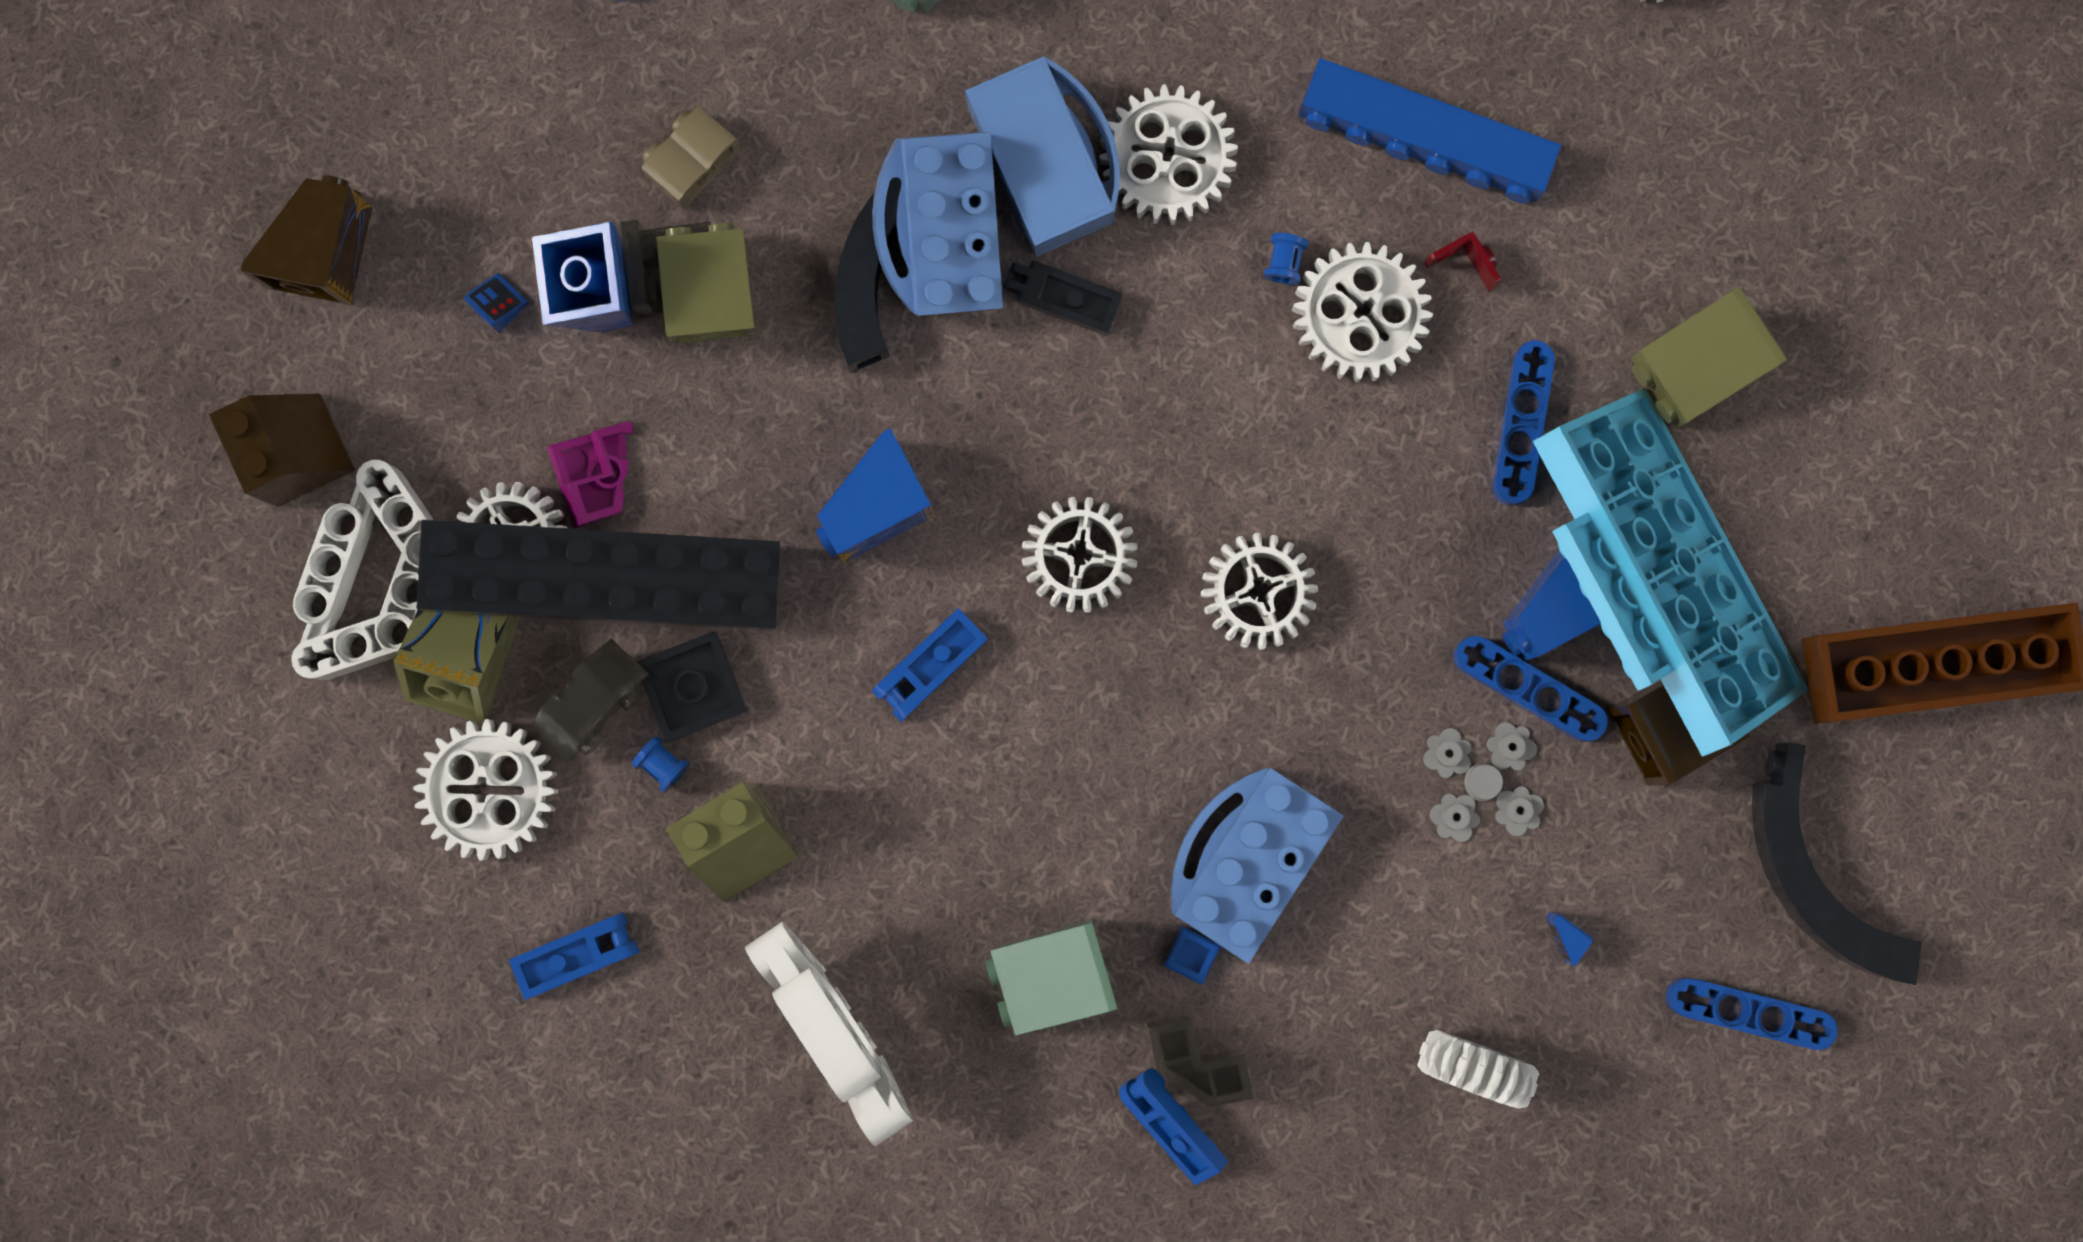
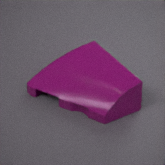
[546,420,633,529]

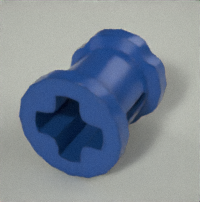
[1263,233,1309,285]
[631,736,690,793]

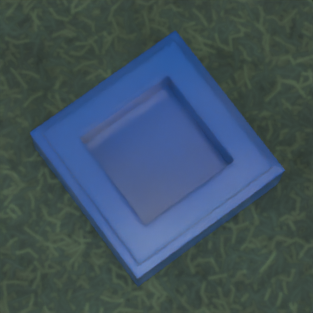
[1163,926,1221,985]

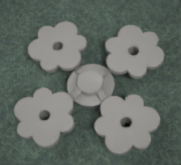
[1423,722,1544,842]

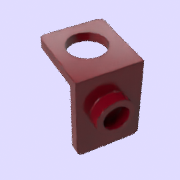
[1424,231,1501,292]

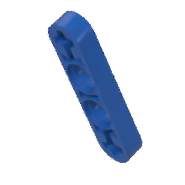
[1493,340,1555,506]
[1454,636,1608,741]
[1666,977,1837,1050]

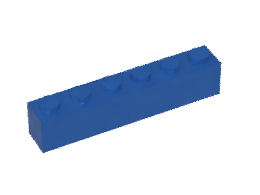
[1298,58,1561,203]

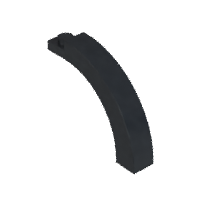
[835,158,994,373]
[1752,742,1922,985]

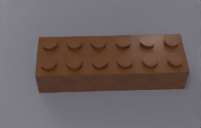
[1801,602,2083,724]

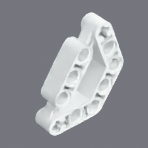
[292,460,434,681]
[745,921,914,1147]

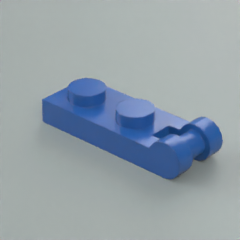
[871,608,988,722]
[509,912,640,1000]
[1119,1068,1229,1185]

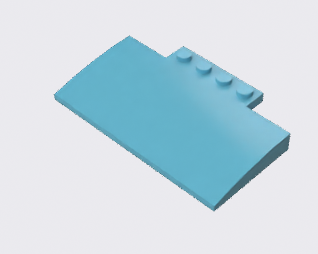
[1532,388,1809,757]

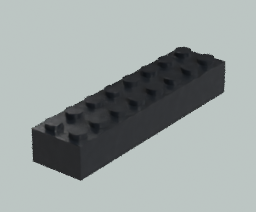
[416,520,780,630]

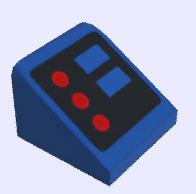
[463,273,529,333]
[1546,911,1593,966]

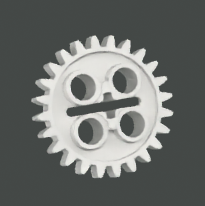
[1100,84,1238,225]
[1292,242,1433,382]
[413,719,558,861]

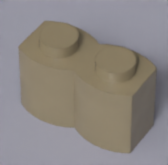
[641,106,740,209]

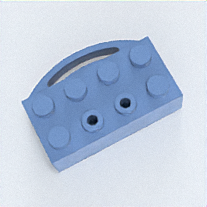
[965,56,1120,258]
[872,132,1003,316]
[1171,768,1344,964]

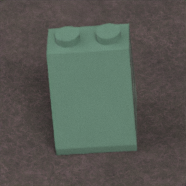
[985,919,1118,1036]

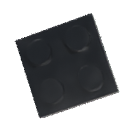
[635,631,748,743]

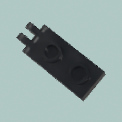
[1003,261,1123,336]

